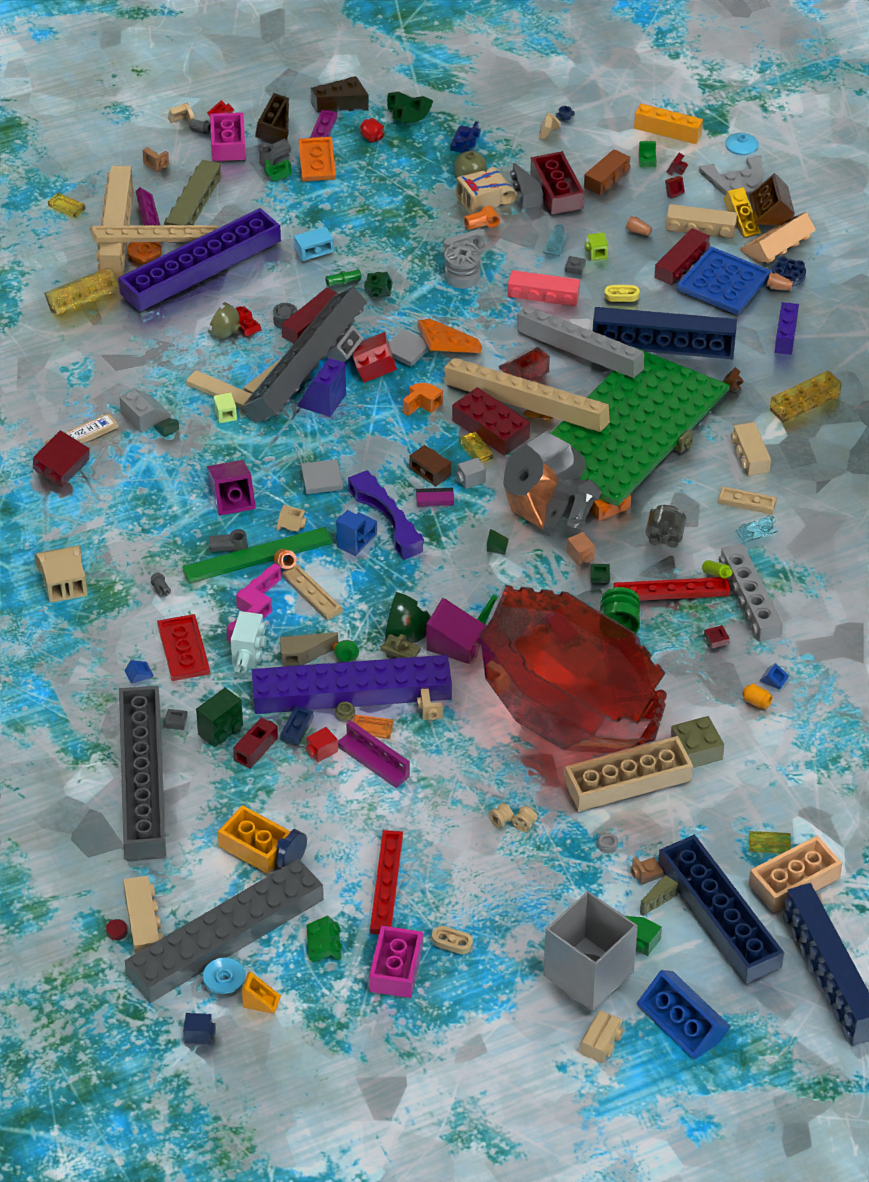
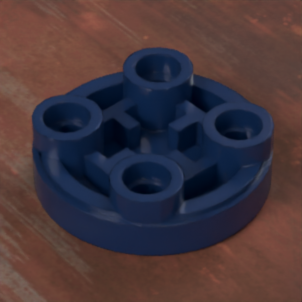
[771,257,806,286]
[275,829,307,868]

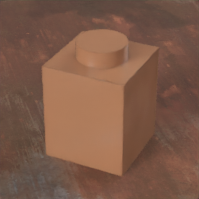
[567,532,595,566]

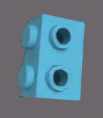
[294,227,334,261]

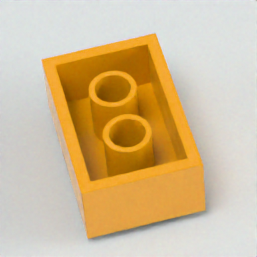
[218,805,291,874]

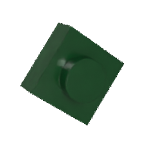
[590,564,610,583]

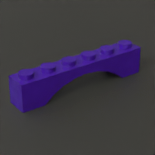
[348,470,425,561]

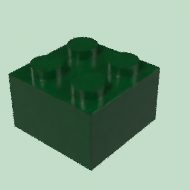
[196,687,243,748]

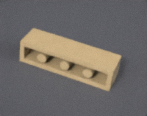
[666,204,737,239]
[123,876,163,954]

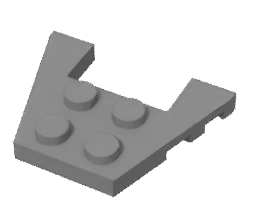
[699,155,763,197]

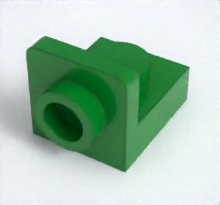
[639,141,657,167]

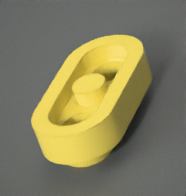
[604,285,640,302]

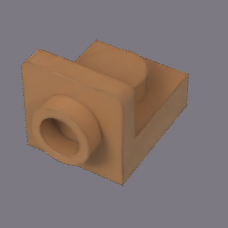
[143,147,169,172]
[630,857,664,885]

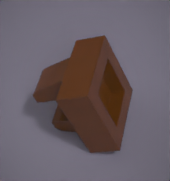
[722,367,744,392]

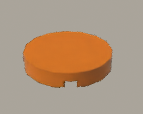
[127,242,162,264]

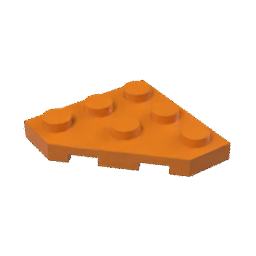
[417,319,482,353]

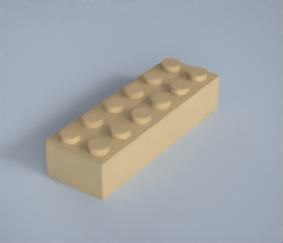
[564,736,693,812]

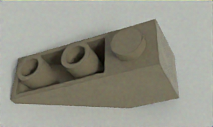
[280,632,339,667]

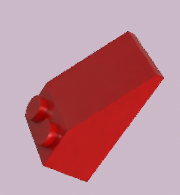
[353,332,397,383]

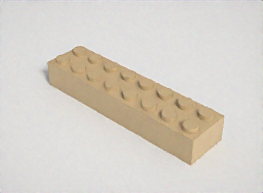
[96,166,134,282]

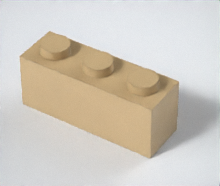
[731,422,771,476]

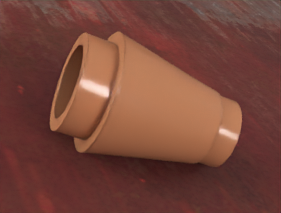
[626,216,652,237]
[766,273,793,291]

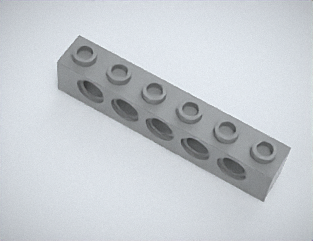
[719,544,783,642]

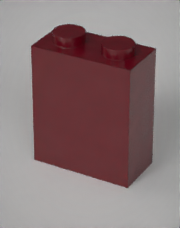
[33,430,90,487]

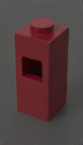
[233,717,278,769]

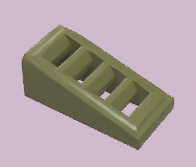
[640,875,678,916]

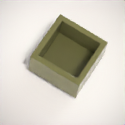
[671,716,724,768]

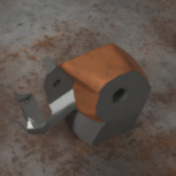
[503,431,602,536]

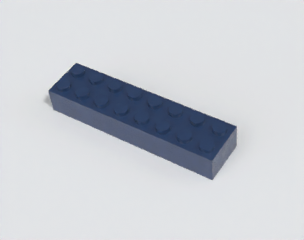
[593,307,737,360]
[658,834,784,984]
[783,883,869,1046]

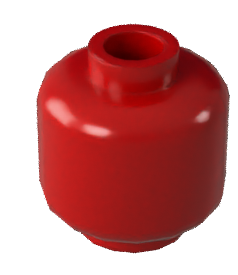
[359,118,385,143]

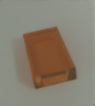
[353,715,394,739]

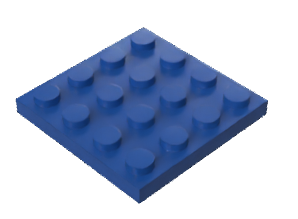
[676,246,772,315]

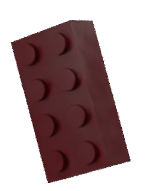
[530,151,585,215]
[452,387,530,456]

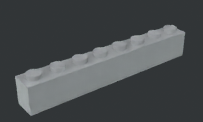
[517,306,644,378]

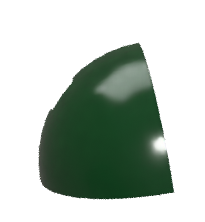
[387,91,433,123]
[385,592,431,643]

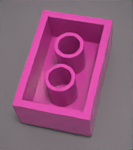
[210,112,246,161]
[369,926,423,998]

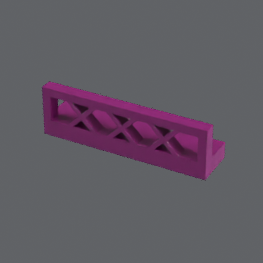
[338,720,410,788]

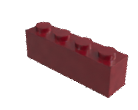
[654,228,710,286]
[281,287,338,344]

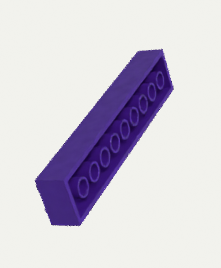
[118,208,281,312]
[252,655,452,714]

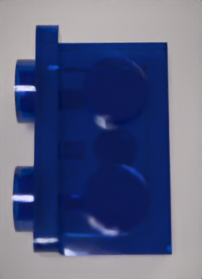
[450,121,481,153]

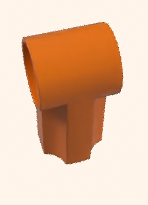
[464,205,501,230]

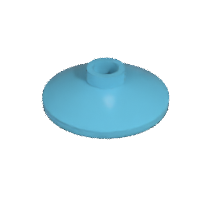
[725,133,759,155]
[203,958,246,994]

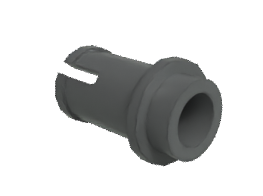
[189,119,211,133]
[151,573,171,597]

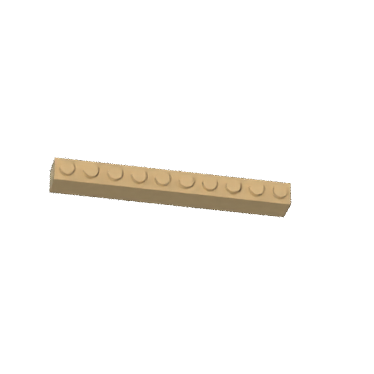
[444,358,610,432]

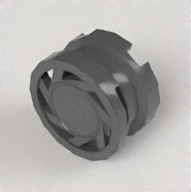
[273,303,297,329]

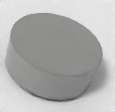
[598,833,618,853]

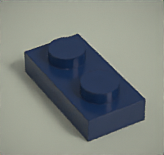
[280,706,314,745]

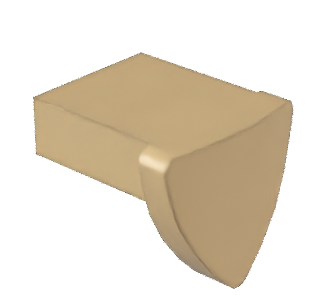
[168,102,195,123]
[539,113,561,140]

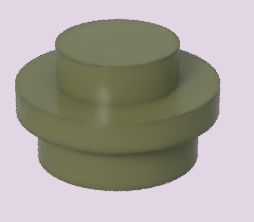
[335,702,355,720]

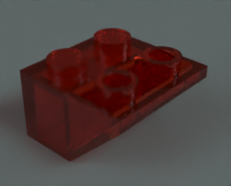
[499,347,550,381]

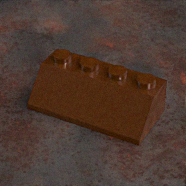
[749,173,795,225]

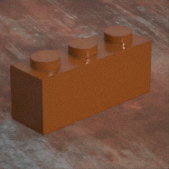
[584,149,631,195]

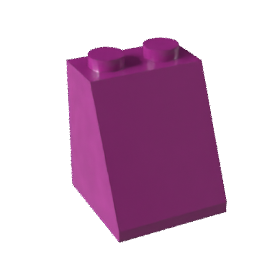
[207,460,256,515]
[427,598,487,664]

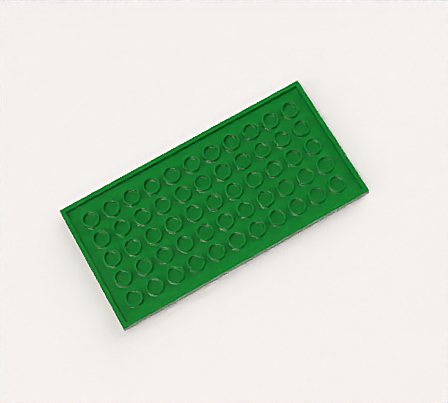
[550,348,729,506]

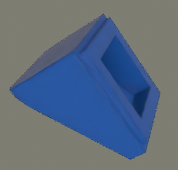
[125,660,154,683]
[760,663,789,689]

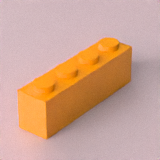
[634,103,703,144]

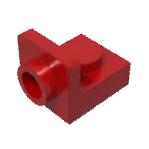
[207,100,235,117]

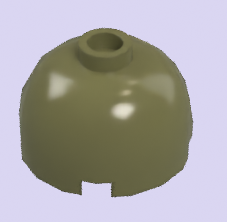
[454,151,487,178]
[208,302,241,338]

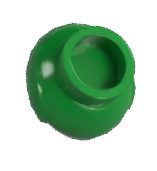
[333,640,359,662]

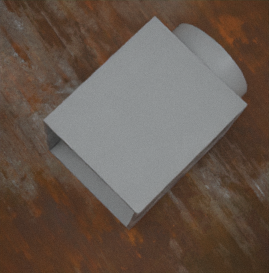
[543,891,638,1011]

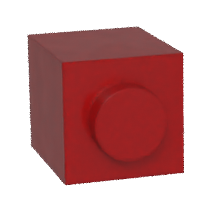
[306,727,338,763]

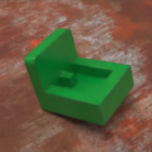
[264,159,292,182]

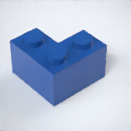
[336,510,377,557]

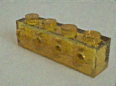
[44,268,119,315]
[770,370,842,423]

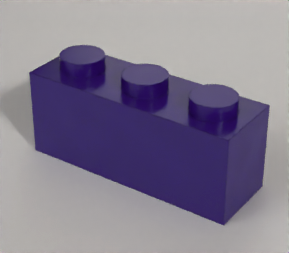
[774,302,799,355]

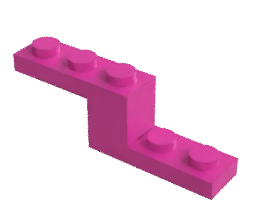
[226,563,281,643]

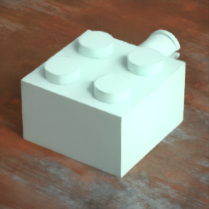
[231,611,267,673]

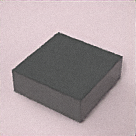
[164,709,188,730]

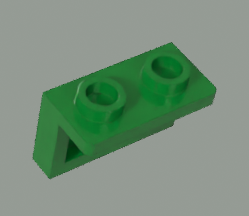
[306,915,342,963]

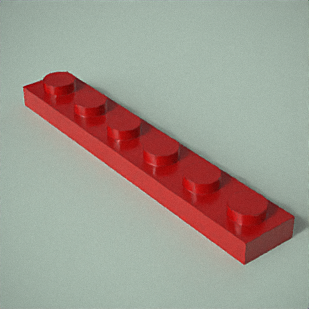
[613,577,730,600]
[370,830,403,934]

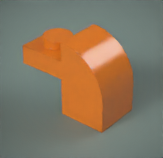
[403,383,443,416]

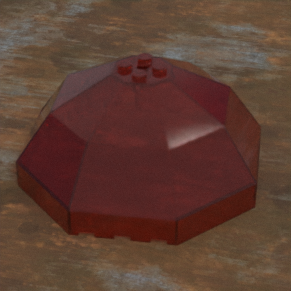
[480,585,667,753]

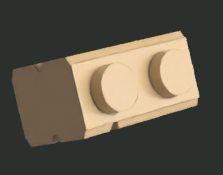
[580,1010,624,1063]

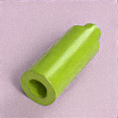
[702,560,732,578]

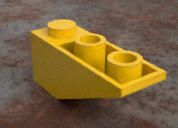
[723,187,761,238]

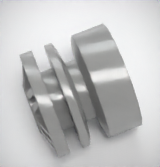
[445,243,481,289]

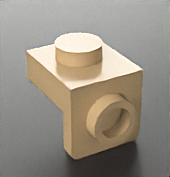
[417,688,443,720]

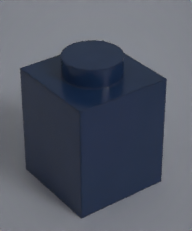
[183,1013,216,1044]

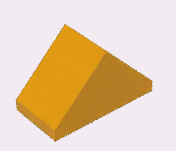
[242,972,281,1014]

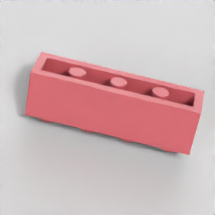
[507,270,580,306]

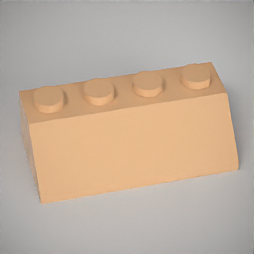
[740,212,816,263]

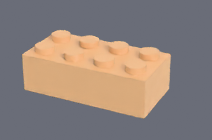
[749,835,843,913]

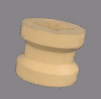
[488,803,514,828]
[512,806,538,832]

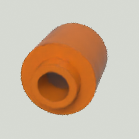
[274,549,297,569]

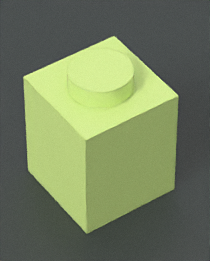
[214,393,237,424]

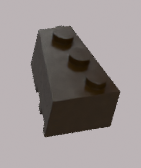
[311,76,369,113]
[255,93,289,143]

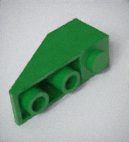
[625,916,662,956]

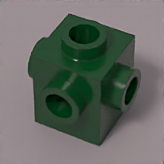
[364,272,393,298]

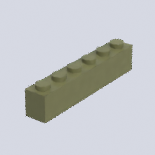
[164,160,222,225]

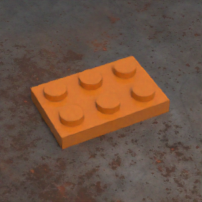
[299,137,336,182]

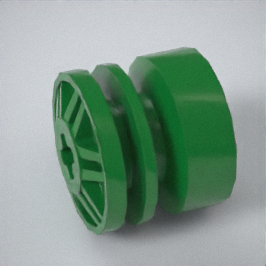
[600,587,640,639]

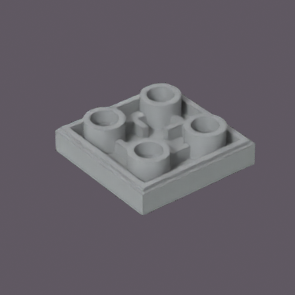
[389,329,430,367]
[301,459,343,494]

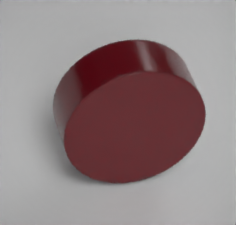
[106,919,128,940]

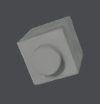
[456,458,486,489]

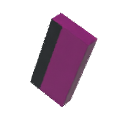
[416,487,454,506]

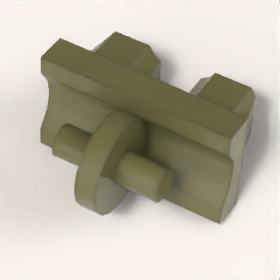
[381,634,421,659]

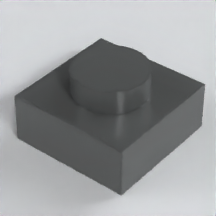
[565,256,586,275]

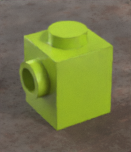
[584,232,609,261]

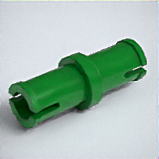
[325,269,362,287]

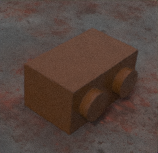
[409,445,451,487]

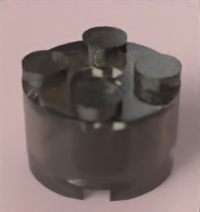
[645,505,686,548]

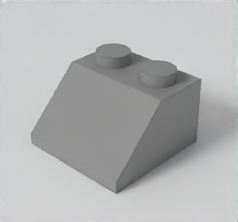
[119,389,171,432]

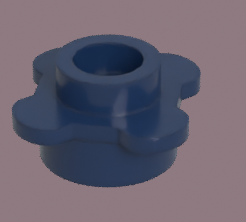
[555,106,575,121]

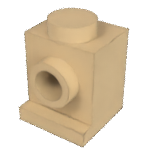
[276,505,307,532]

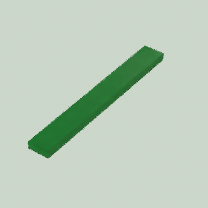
[182,527,332,584]

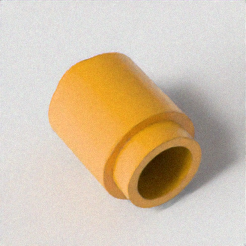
[742,683,773,709]

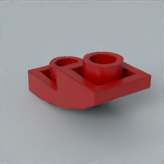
[235,306,262,336]

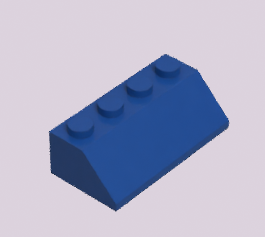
[637,970,731,1059]

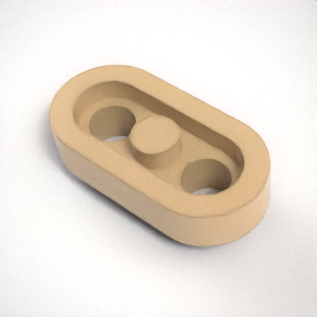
[432,926,473,954]

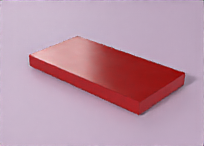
[157,614,210,681]

